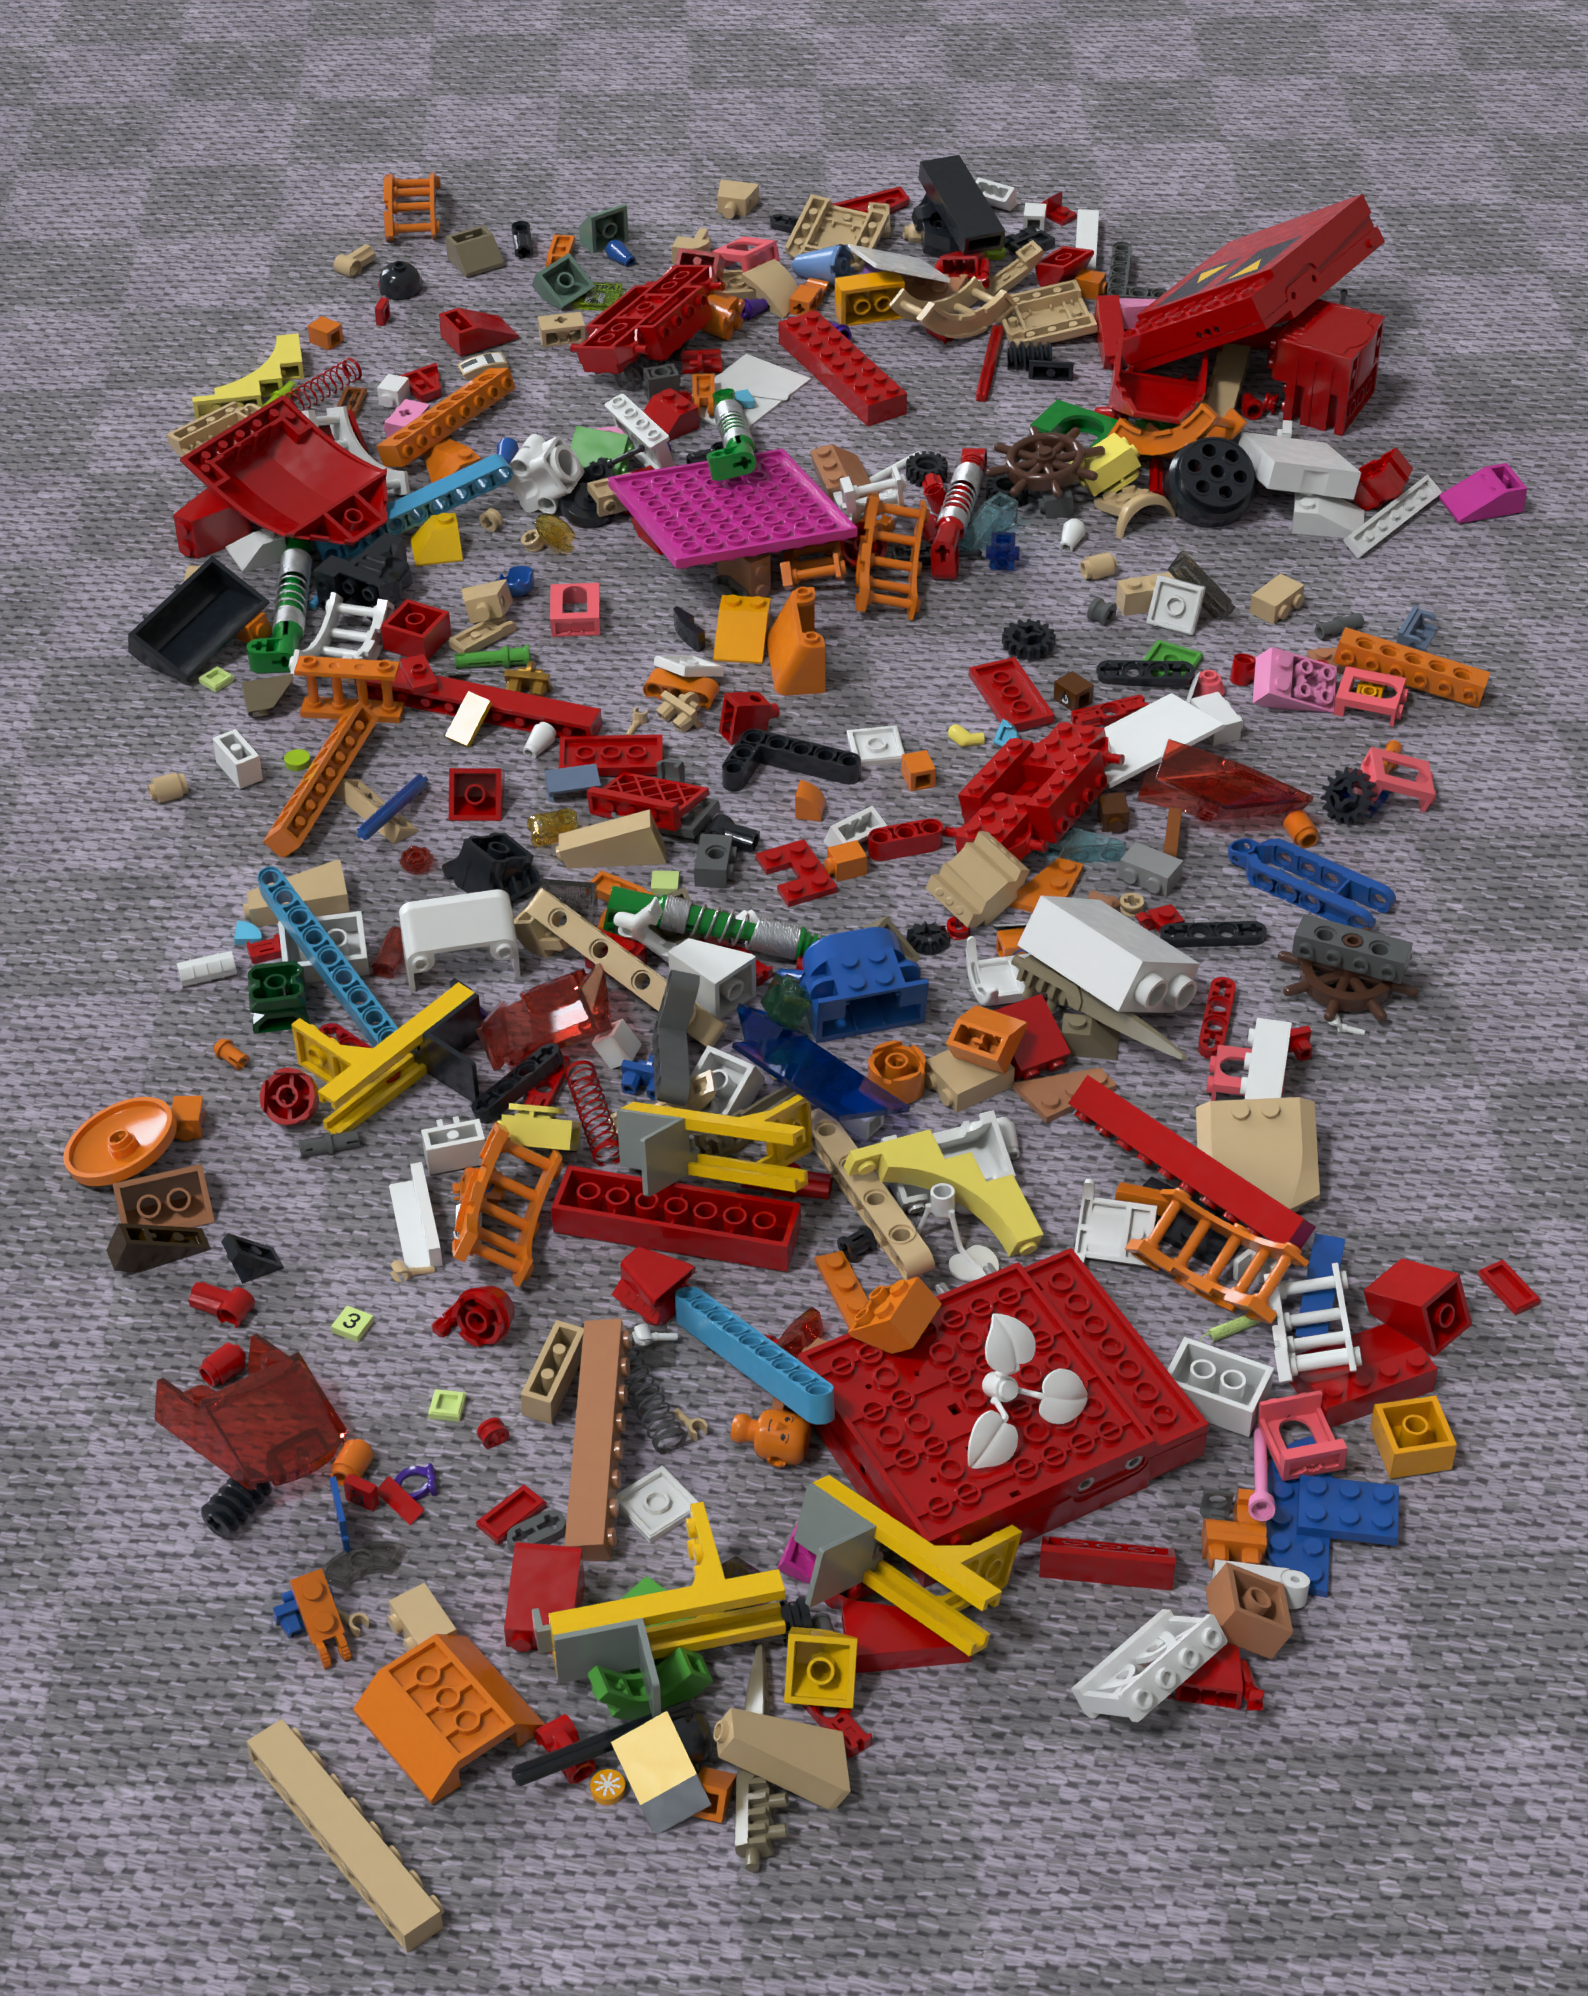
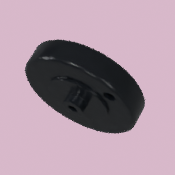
[559,483,615,528]

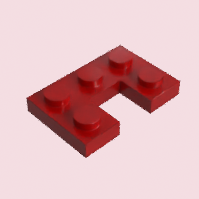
[756,839,837,907]

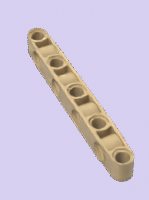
[525,887,728,1047]
[811,1105,935,1280]

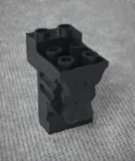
[314,532,413,621]

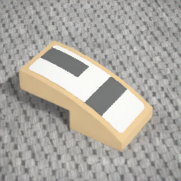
[457,352,509,380]

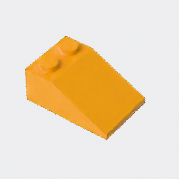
[713,595,771,664]

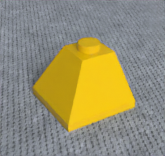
[410,513,463,567]
[784,1627,858,1709]

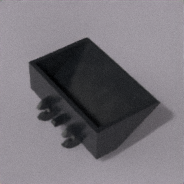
[128,556,270,682]

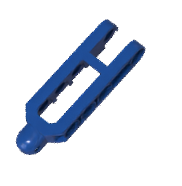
[1228,838,1396,930]

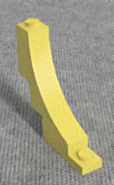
[192,333,304,419]
[844,1129,1044,1257]

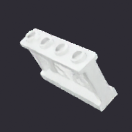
[605,394,676,469]
[1071,1609,1227,1722]

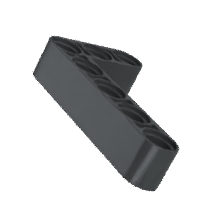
[1107,241,1168,299]
[652,970,700,1106]

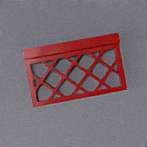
[586,772,710,831]

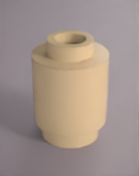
[1080,552,1118,580]
[148,772,189,804]

